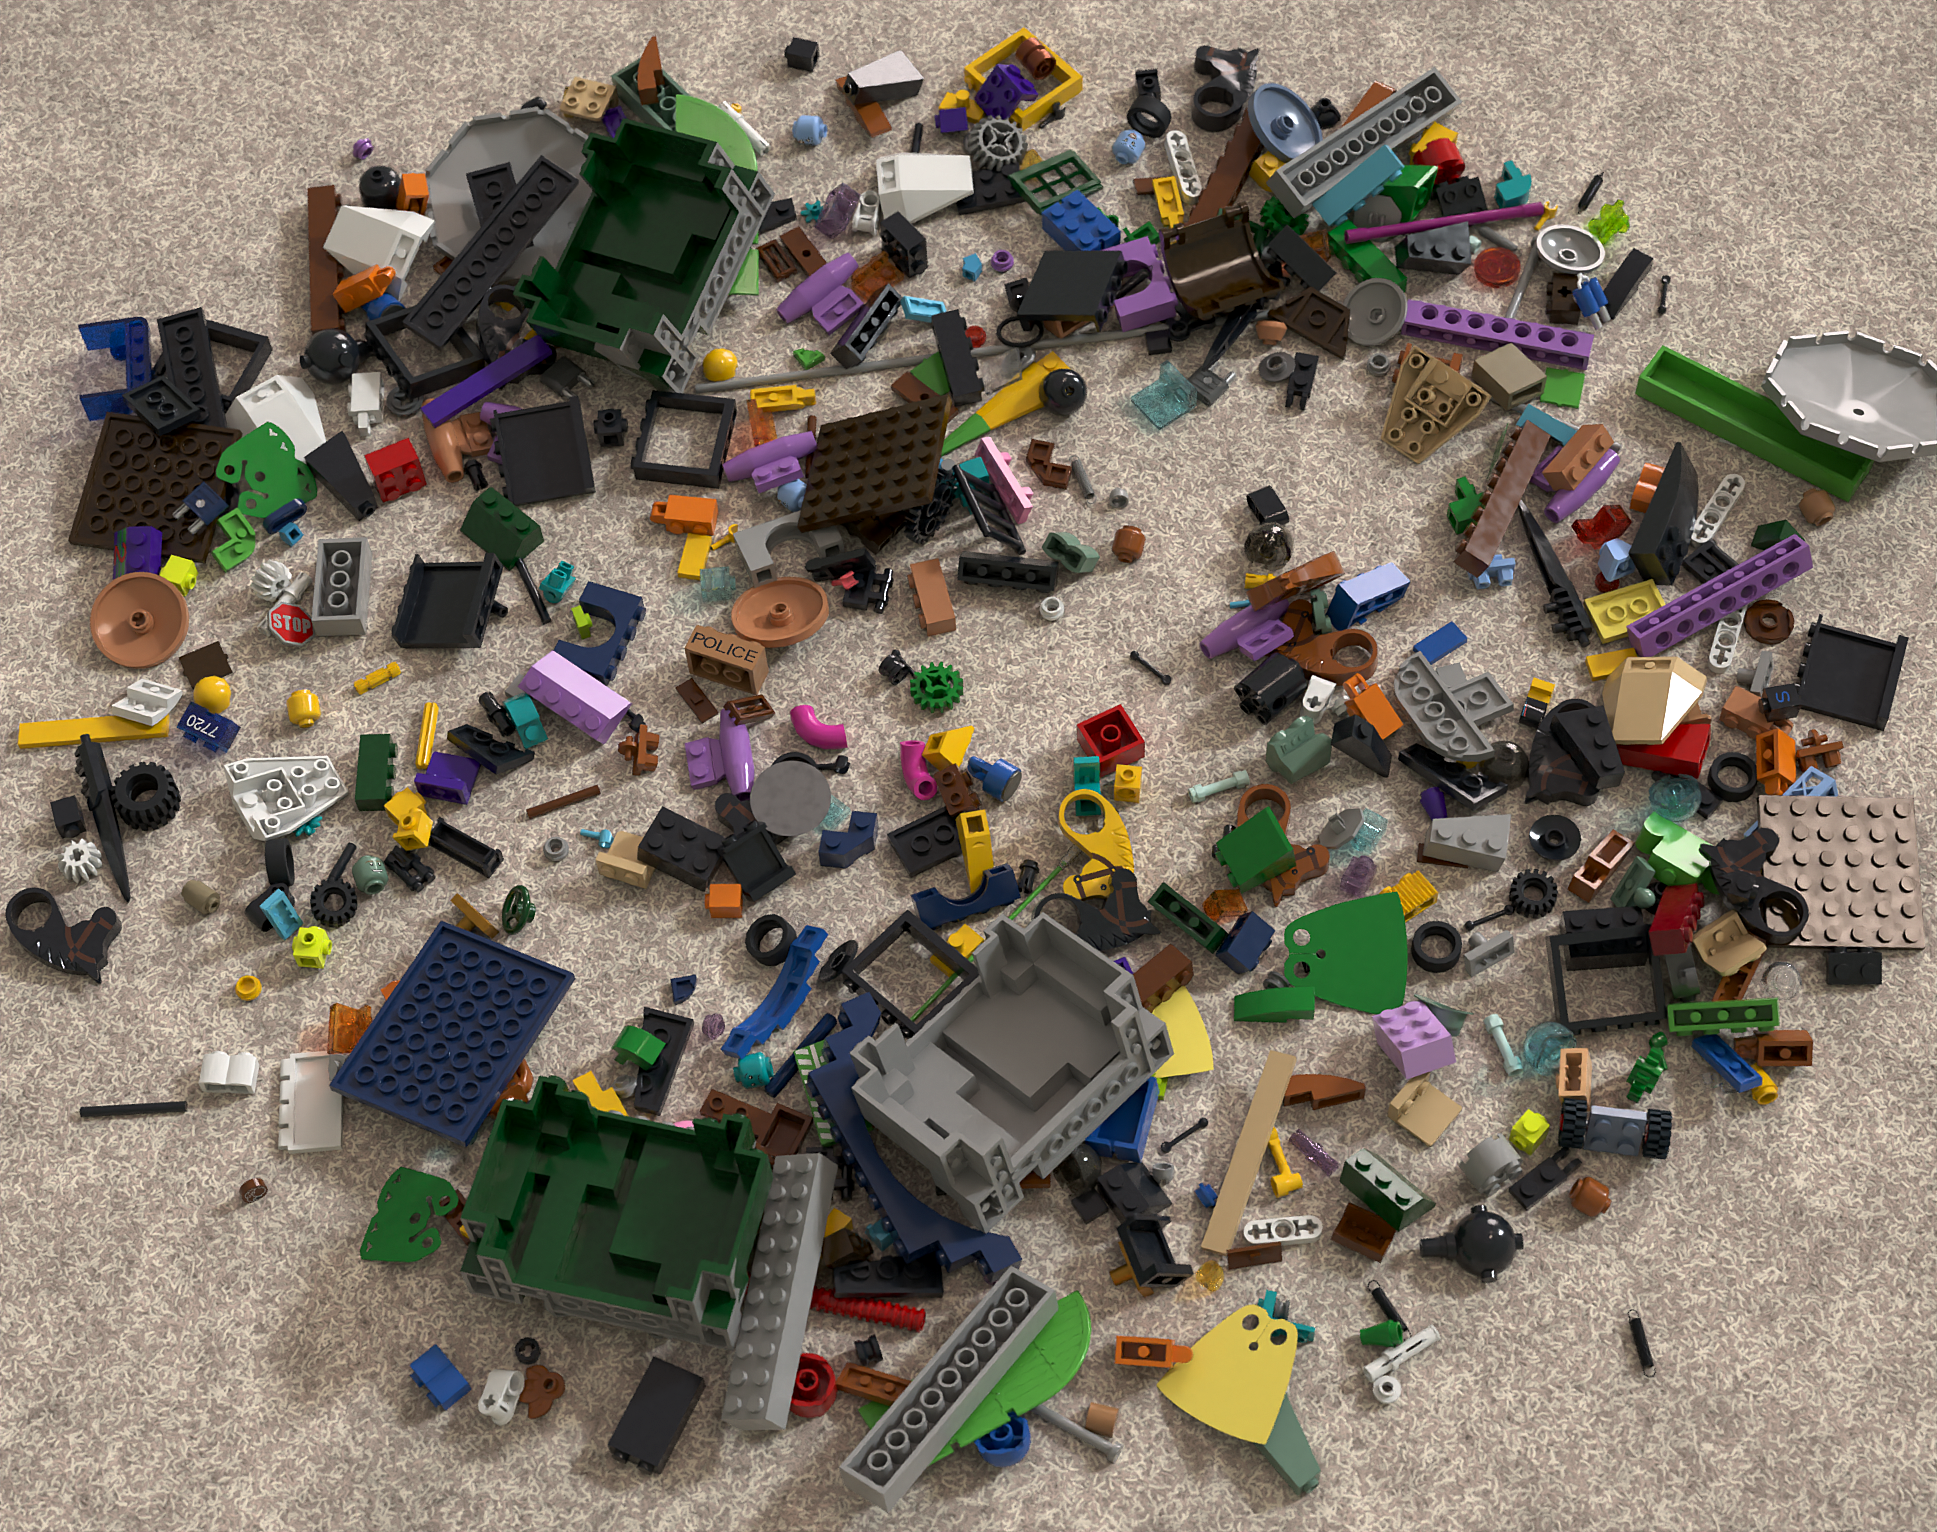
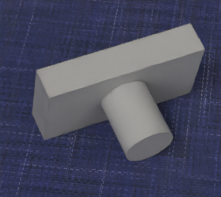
[1737,651,1774,697]
[1464,930,1514,977]

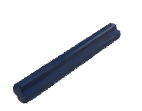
[764,1013,837,1098]

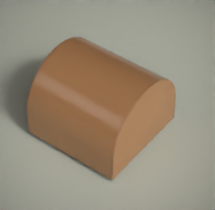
[1085,1402,1119,1438]

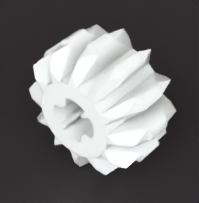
[250,559,292,602]
[58,839,102,883]

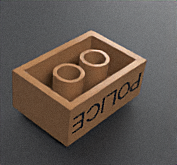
[684,624,769,695]

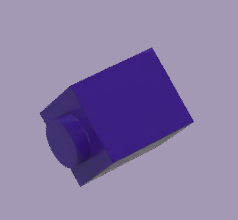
[934,107,968,133]

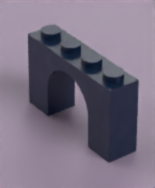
[553,581,646,686]

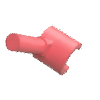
[831,571,859,590]

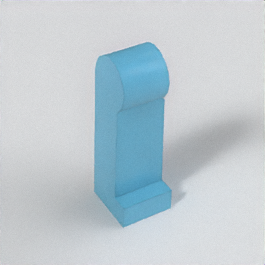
[1516,404,1577,446]

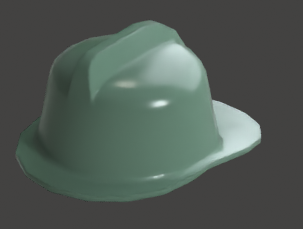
[1413,994,1474,1037]

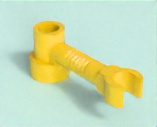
[1267,1127,1303,1198]

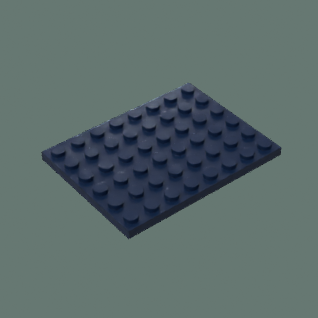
[329,921,575,1148]

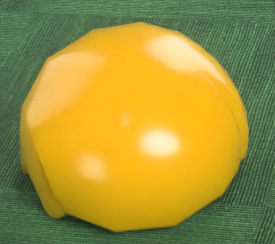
[702,348,738,382]
[193,676,231,715]

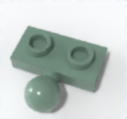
[1610,856,1656,909]

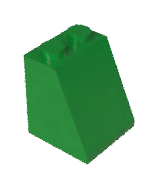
[1379,165,1438,223]
[1215,806,1296,894]

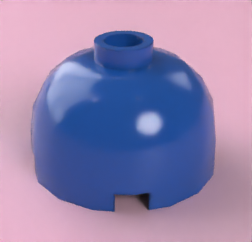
[975,1411,1031,1468]

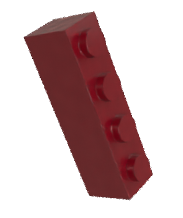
[1649,883,1705,956]

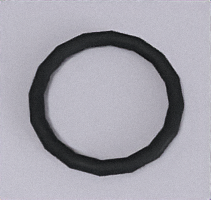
[996,316,1044,348]

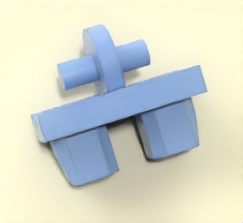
[1468,554,1516,589]

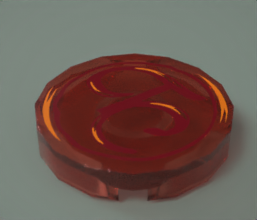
[1474,247,1521,288]

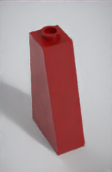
[1616,724,1711,779]

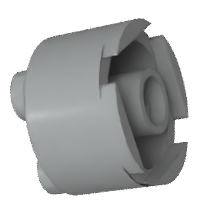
[1459,1133,1523,1197]

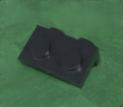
[1823,946,1882,985]

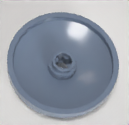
[1248,83,1323,163]

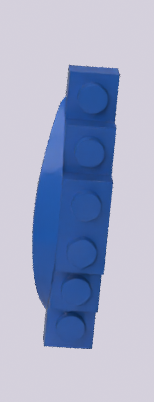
[720,925,828,1059]

